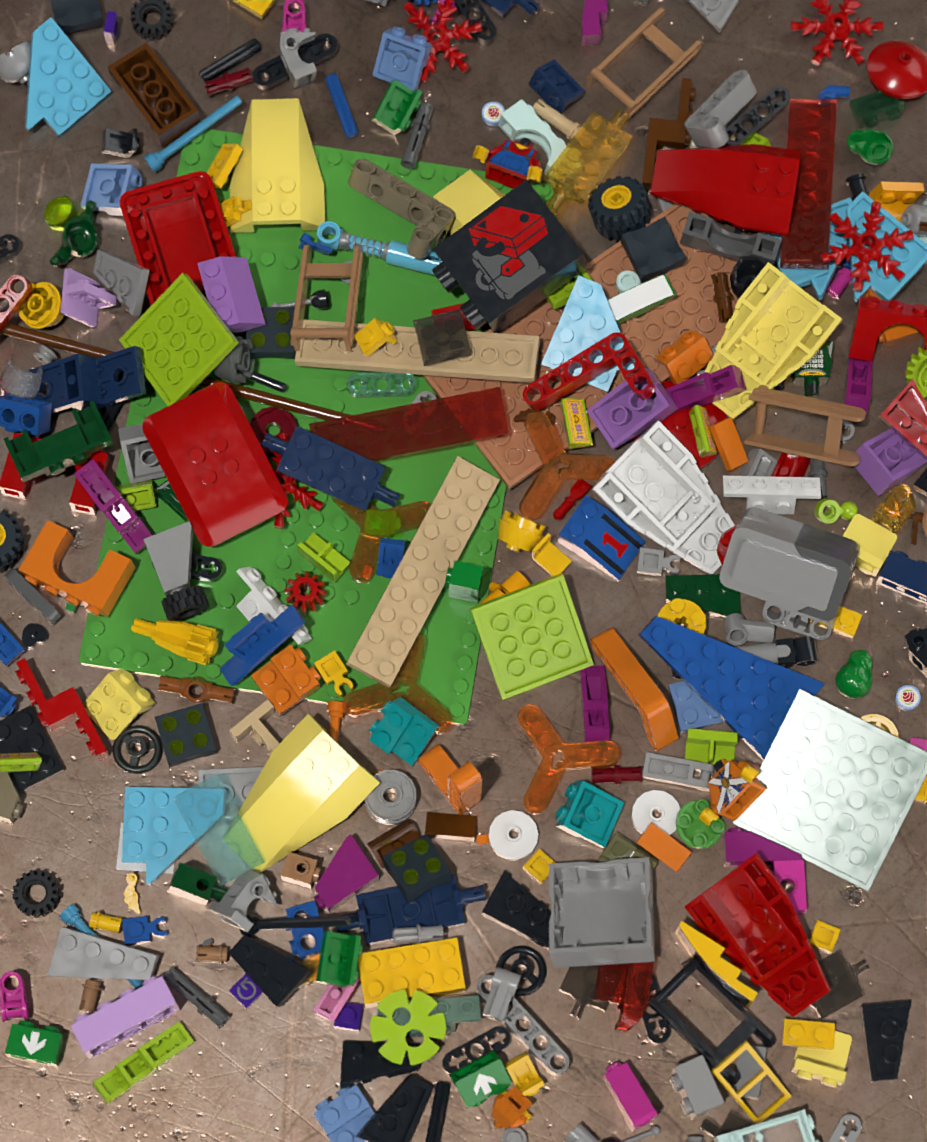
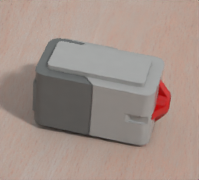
[716,507,859,640]

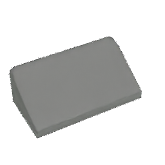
[739,448,778,477]
[733,1045,767,1100]

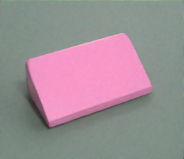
[313,977,360,1022]

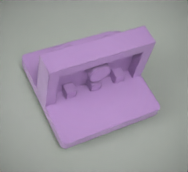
[61,268,117,327]

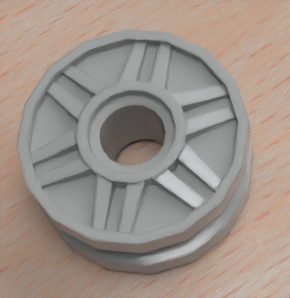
[365,769,416,825]

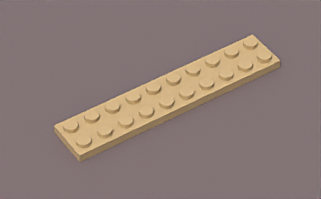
[295,320,540,383]
[346,456,500,688]

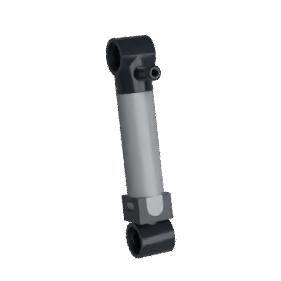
[671,636,819,679]

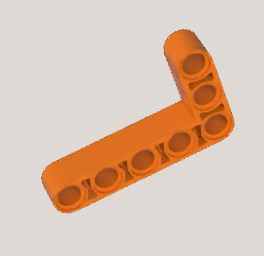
[590,627,679,751]
[417,744,482,815]

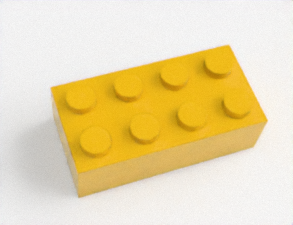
[358,938,466,1008]

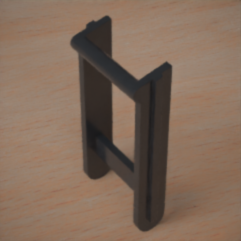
[645,958,775,1085]

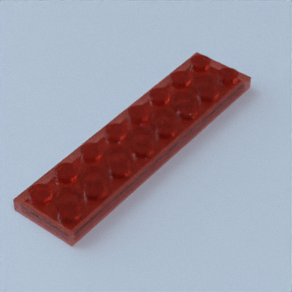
[780,99,837,269]
[309,387,509,462]

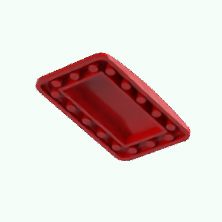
[120,171,236,305]
[142,382,288,547]

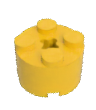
[658,598,706,635]

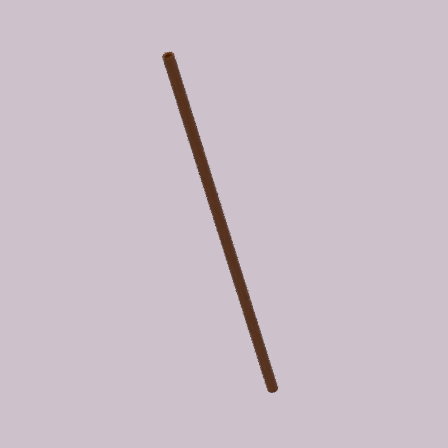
[0,323,386,436]

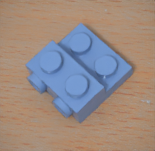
[372,27,432,91]
[80,164,142,216]
[313,1085,375,1142]

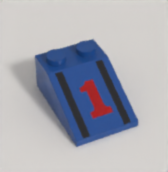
[558,495,646,581]

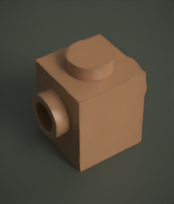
[281,852,321,888]

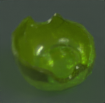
[44,195,79,231]

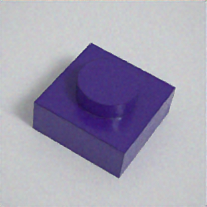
[334,1003,363,1032]

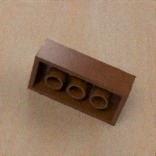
[108,42,201,148]

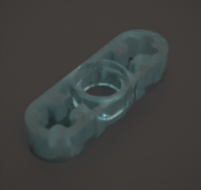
[346,372,416,397]

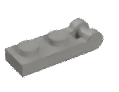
[642,752,714,791]

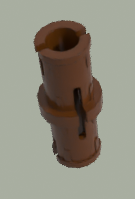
[711,272,733,322]

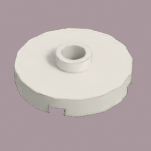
[631,790,680,836]
[489,810,539,861]

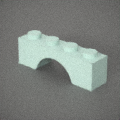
[498,99,583,191]

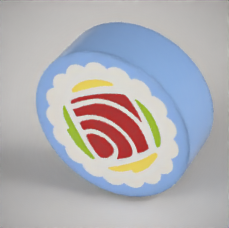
[482,102,505,126]
[895,685,921,711]

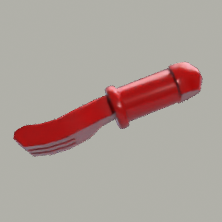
[553,478,592,520]

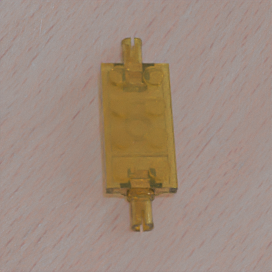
[543,109,633,215]

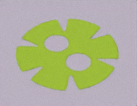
[370,989,446,1065]

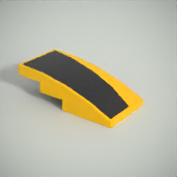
[675,921,758,1009]

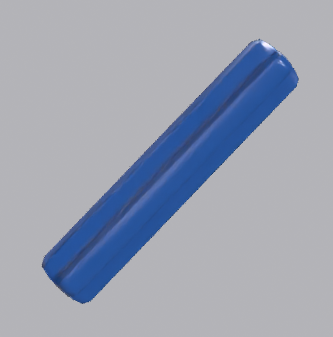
[325,74,358,138]

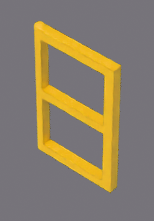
[712,1040,791,1124]

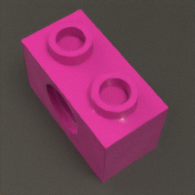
[769,860,807,914]

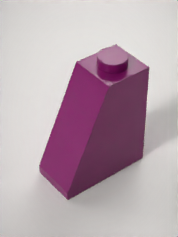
[313,834,379,913]

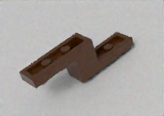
[642,78,695,193]

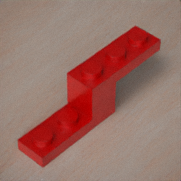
[15,658,109,761]

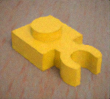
[314,650,353,697]

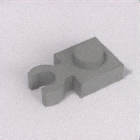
[637,547,681,576]

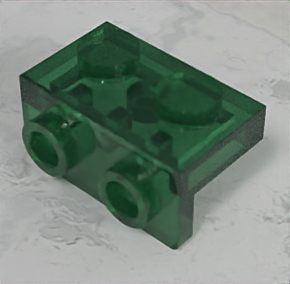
[849,91,905,129]

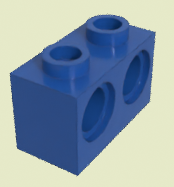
[0,393,52,437]
[283,901,323,961]

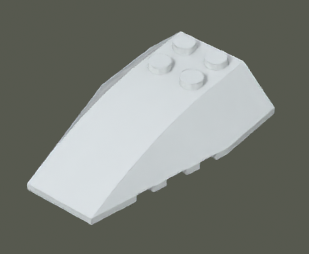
[592,420,734,574]

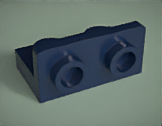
[528,59,585,114]

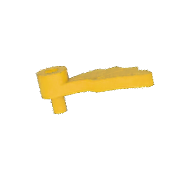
[123,873,141,914]

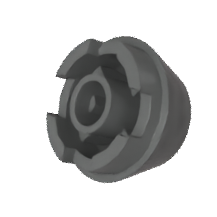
[214,336,254,385]

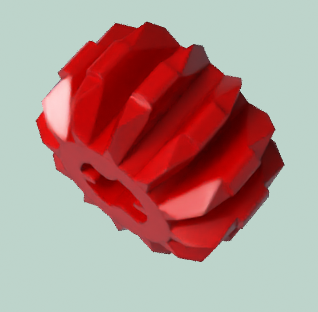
[284,571,327,614]

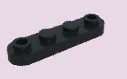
[253,33,338,90]

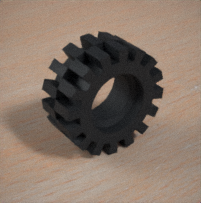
[130,0,174,41]
[161,586,210,621]
[12,870,60,918]

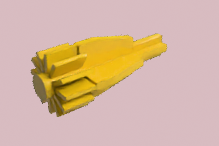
[131,618,218,665]

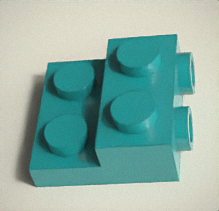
[369,697,439,766]
[555,780,625,848]

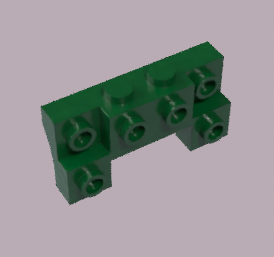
[4,401,113,482]

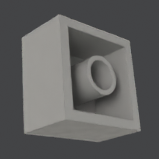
[669,1055,724,1120]

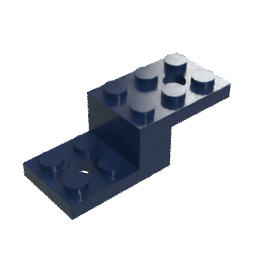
[22,346,146,420]

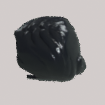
[730,257,765,299]

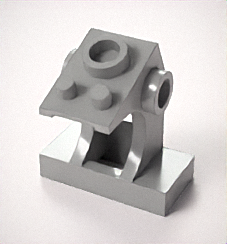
[279,28,317,90]
[208,870,278,932]

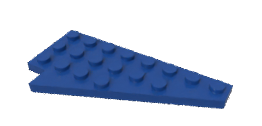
[638,616,824,761]

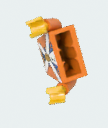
[698,759,766,827]

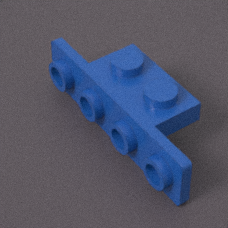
[220,605,305,686]

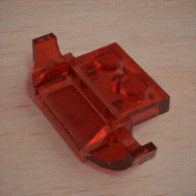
[594,962,654,1032]

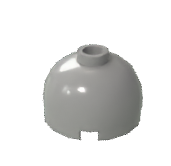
[0,41,31,85]

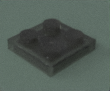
[413,310,471,366]

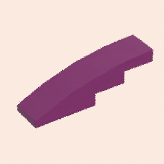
[74,459,153,554]

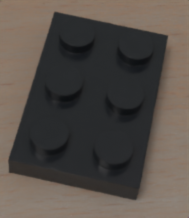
[0,705,64,794]

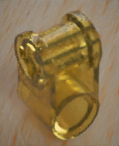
[872,484,916,533]

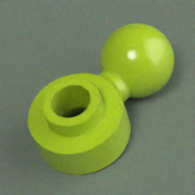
[814,498,858,524]

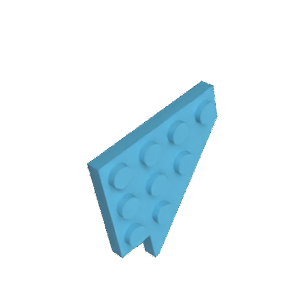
[846,191,927,303]
[541,275,634,393]
[122,787,226,885]

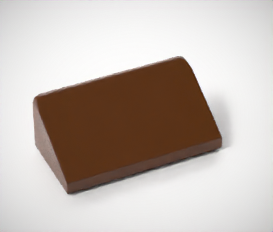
[425,812,477,841]
[367,819,421,869]

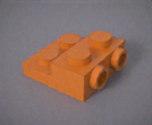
[251,644,321,716]

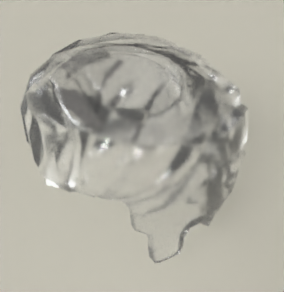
[0,359,43,399]

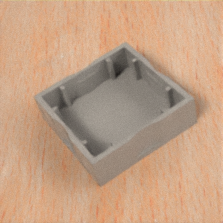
[549,857,655,968]

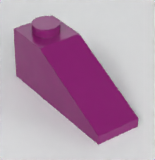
[842,358,873,420]
[722,828,802,866]

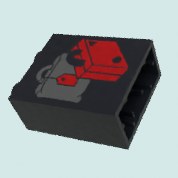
[432,179,588,333]

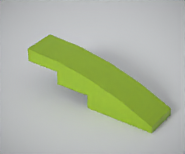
[92,1021,194,1105]

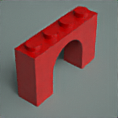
[848,296,927,361]
[0,432,110,515]

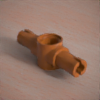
[158,675,234,704]

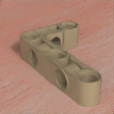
[348,159,455,259]

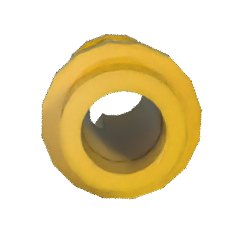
[89,911,122,934]

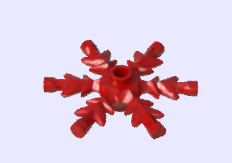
[403,0,482,83]
[790,0,884,66]
[820,201,914,292]
[272,434,324,529]

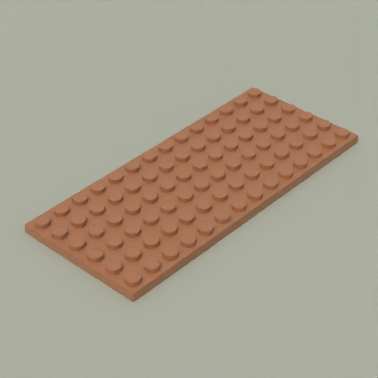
[423,204,738,490]

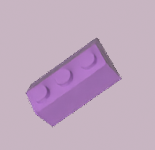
[197,256,266,334]

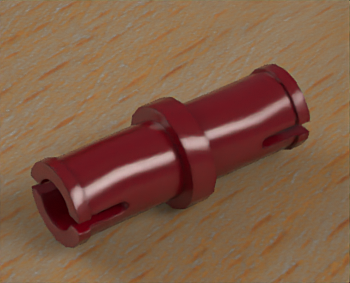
[204,67,253,96]
[591,765,642,785]

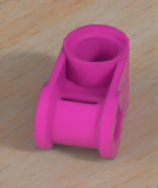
[282,0,306,32]
[0,971,29,1022]

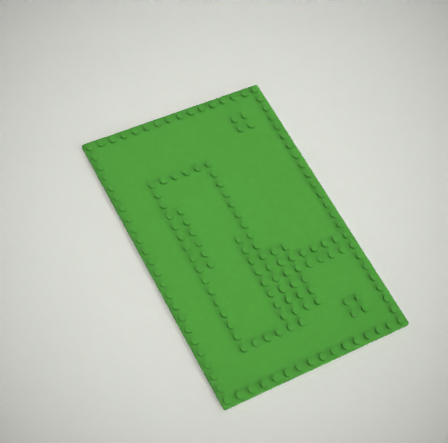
[79,129,556,725]

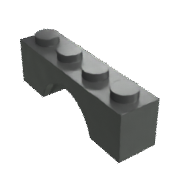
[680,212,781,265]

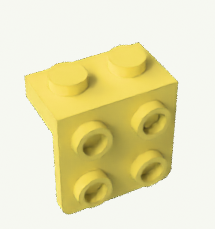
[843,514,897,577]
[83,668,156,740]
[791,1031,852,1087]

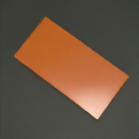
[709,417,749,471]
[636,821,692,872]

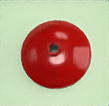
[866,41,927,99]

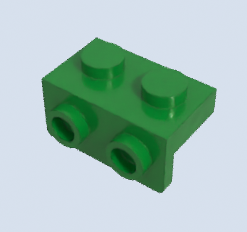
[371,79,422,135]
[316,931,362,988]

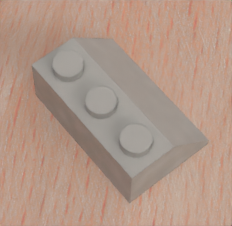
[118,424,165,484]

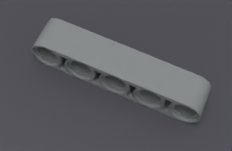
[476,975,569,1076]

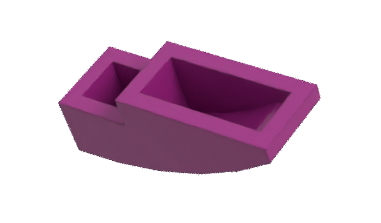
[581,0,608,46]
[665,365,746,412]
[580,665,610,742]

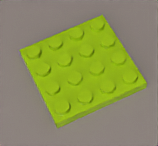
[119,273,239,406]
[469,573,594,700]

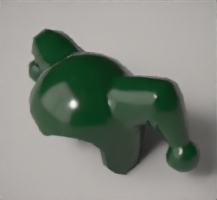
[50,201,98,266]

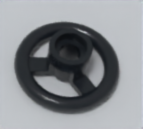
[496,946,546,996]

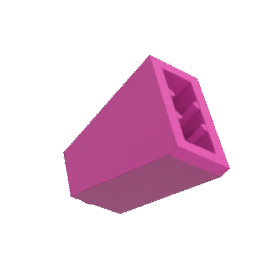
[603,1062,658,1132]

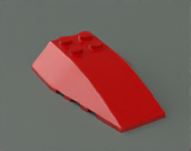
[650,144,801,236]
[684,853,831,1017]

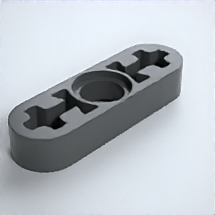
[3,568,61,625]

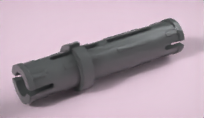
[401,103,434,169]
[163,966,230,1029]

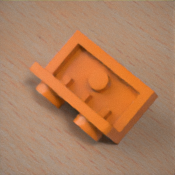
[656,330,714,385]

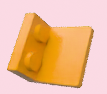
[869,181,925,236]

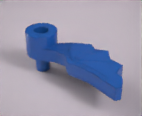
[299,233,333,255]

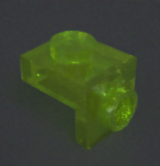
[363,509,401,538]

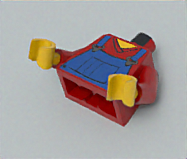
[472,138,543,189]

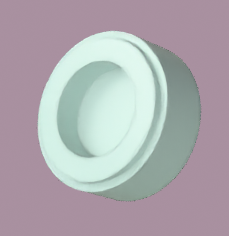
[616,271,640,293]

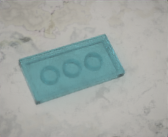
[172,773,265,886]

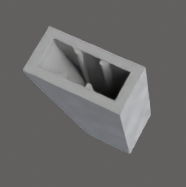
[144,521,193,598]

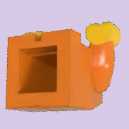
[491,1086,533,1130]

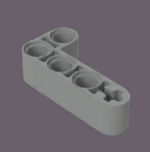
[684,70,757,148]

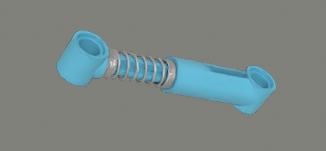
[317,221,441,275]

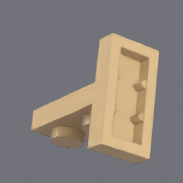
[229,699,279,757]

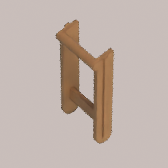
[586,7,704,121]
[290,244,363,351]
[744,385,866,466]

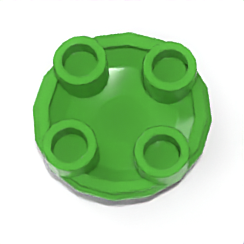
[675,799,725,849]

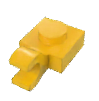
[219,196,251,227]

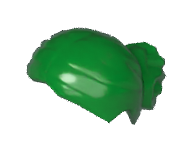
[846,129,893,165]
[835,650,873,699]

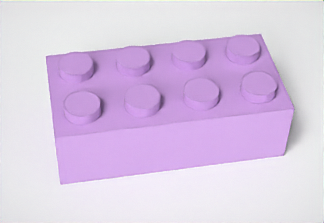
[70,976,180,1059]

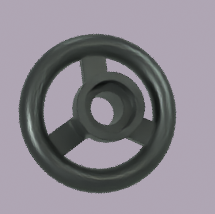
[112,725,162,774]

